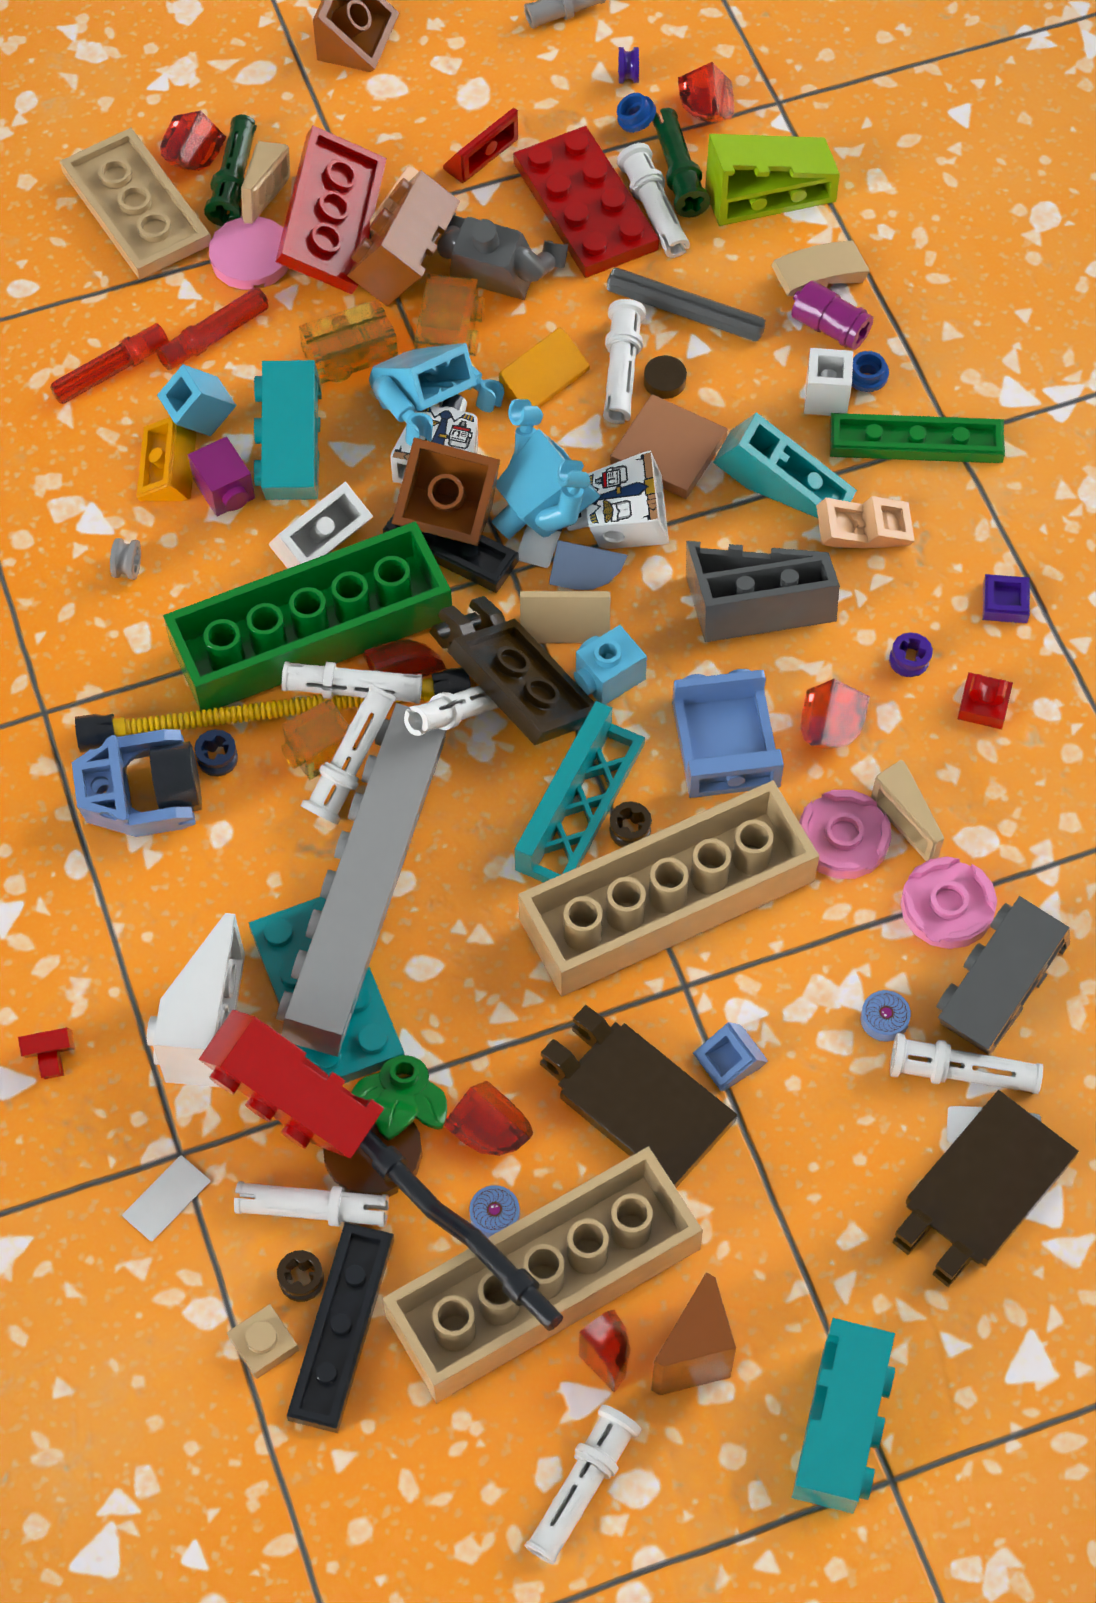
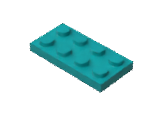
[248,897,405,1084]

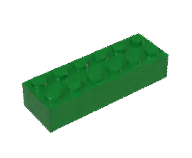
[163,521,452,712]

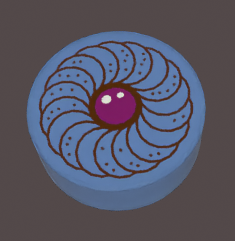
[860,990,911,1042]
[469,1185,520,1238]

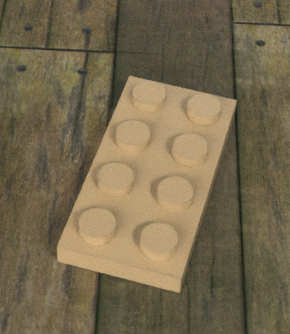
[60,127,211,280]

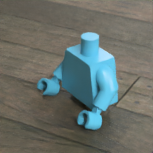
[369,343,504,446]
[492,399,600,540]

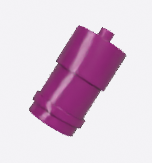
[791,280,874,350]

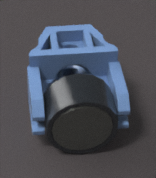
[71,729,202,837]

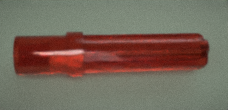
[156,287,269,371]
[50,323,169,404]

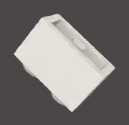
[268,481,374,569]

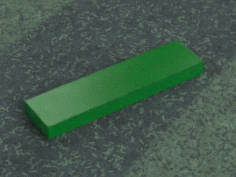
[830,413,1005,463]

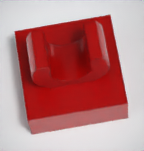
[957,672,1013,730]
[18,1027,75,1079]

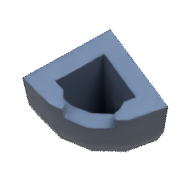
[549,540,628,590]

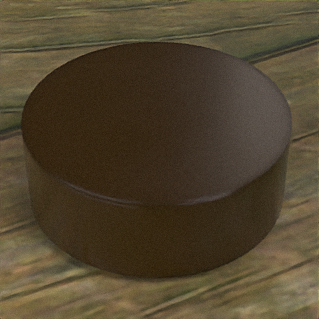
[643,355,687,399]

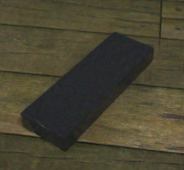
[383,514,519,593]

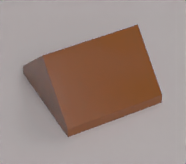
[313,0,399,72]
[391,437,500,546]
[651,1272,736,1395]

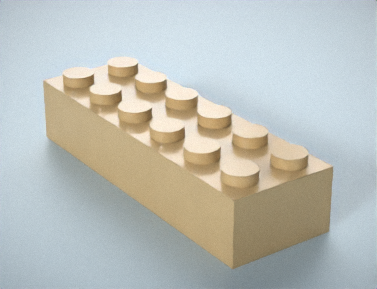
[518,780,819,997]
[382,1146,703,1404]

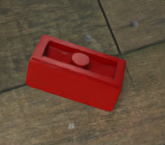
[443,107,518,183]

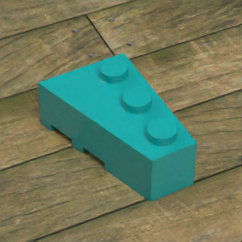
[254,360,322,500]
[791,1318,895,1514]

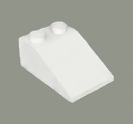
[147,913,245,1087]

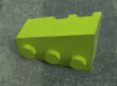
[705,134,840,226]

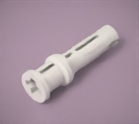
[617,143,690,258]
[603,299,646,424]
[300,684,397,825]
[890,1033,1043,1094]
[525,1405,642,1565]

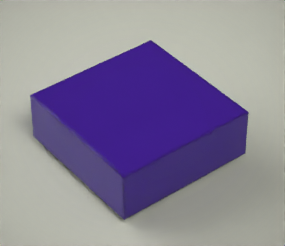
[982,574,1030,623]

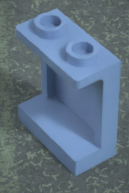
[672,669,784,798]

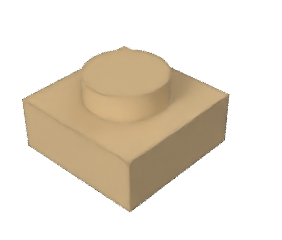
[226,1304,299,1379]

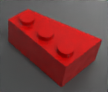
[198,1010,384,1159]

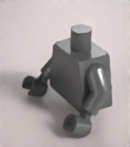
[437,213,568,300]

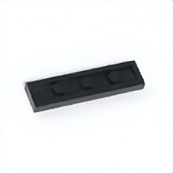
[287,1222,394,1433]

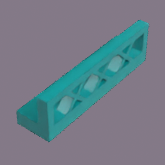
[514,701,645,883]

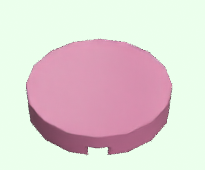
[209,216,289,290]
[799,790,891,879]
[900,857,997,949]

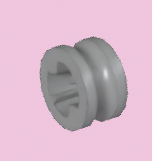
[110,538,141,580]

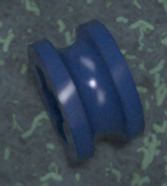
[194,729,238,777]

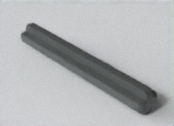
[607,268,766,342]

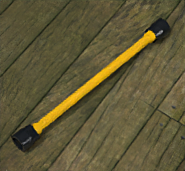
[75,667,471,753]

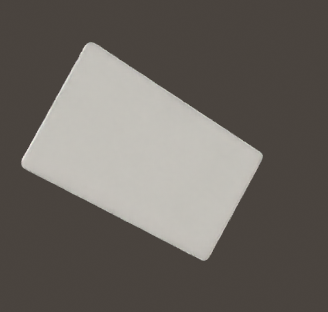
[122,1155,210,1241]

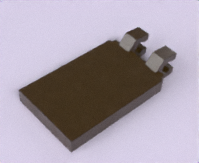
[429,596,595,745]
[540,1004,738,1188]
[892,1089,1079,1288]

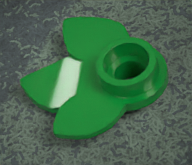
[351,1055,447,1141]

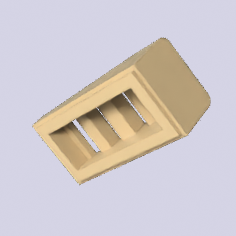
[241,141,290,224]
[871,759,944,861]

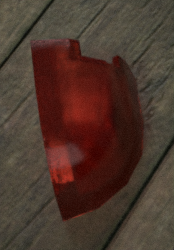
[678,62,734,122]
[160,110,226,171]
[363,639,447,677]
[801,679,870,749]
[444,1081,533,1156]
[579,1309,631,1392]

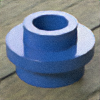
[617,93,656,133]
[852,351,889,392]

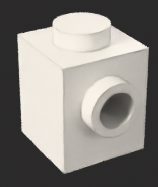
[804,348,853,416]

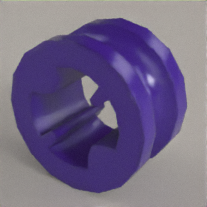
[618,47,639,84]
[889,632,933,677]

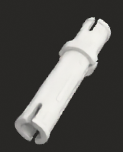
[282,661,422,704]
[404,686,499,736]
[234,1181,389,1227]

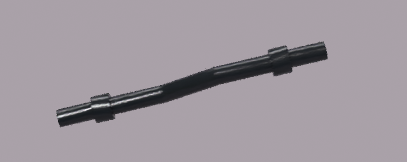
[359,1129,563,1331]

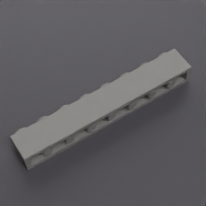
[276,703,447,1057]

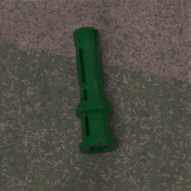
[652,108,711,218]
[204,114,257,226]

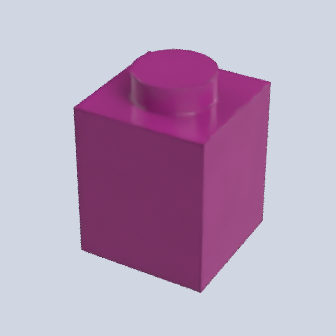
[188,436,255,517]

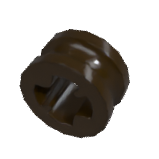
[609,801,652,848]
[277,1250,324,1302]

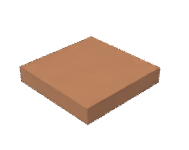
[610,394,728,499]

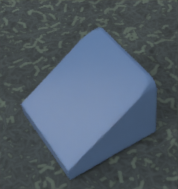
[693,1022,768,1091]

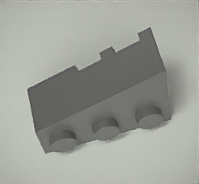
[686,541,840,642]
[936,896,1070,1055]

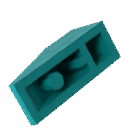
[713,412,857,518]

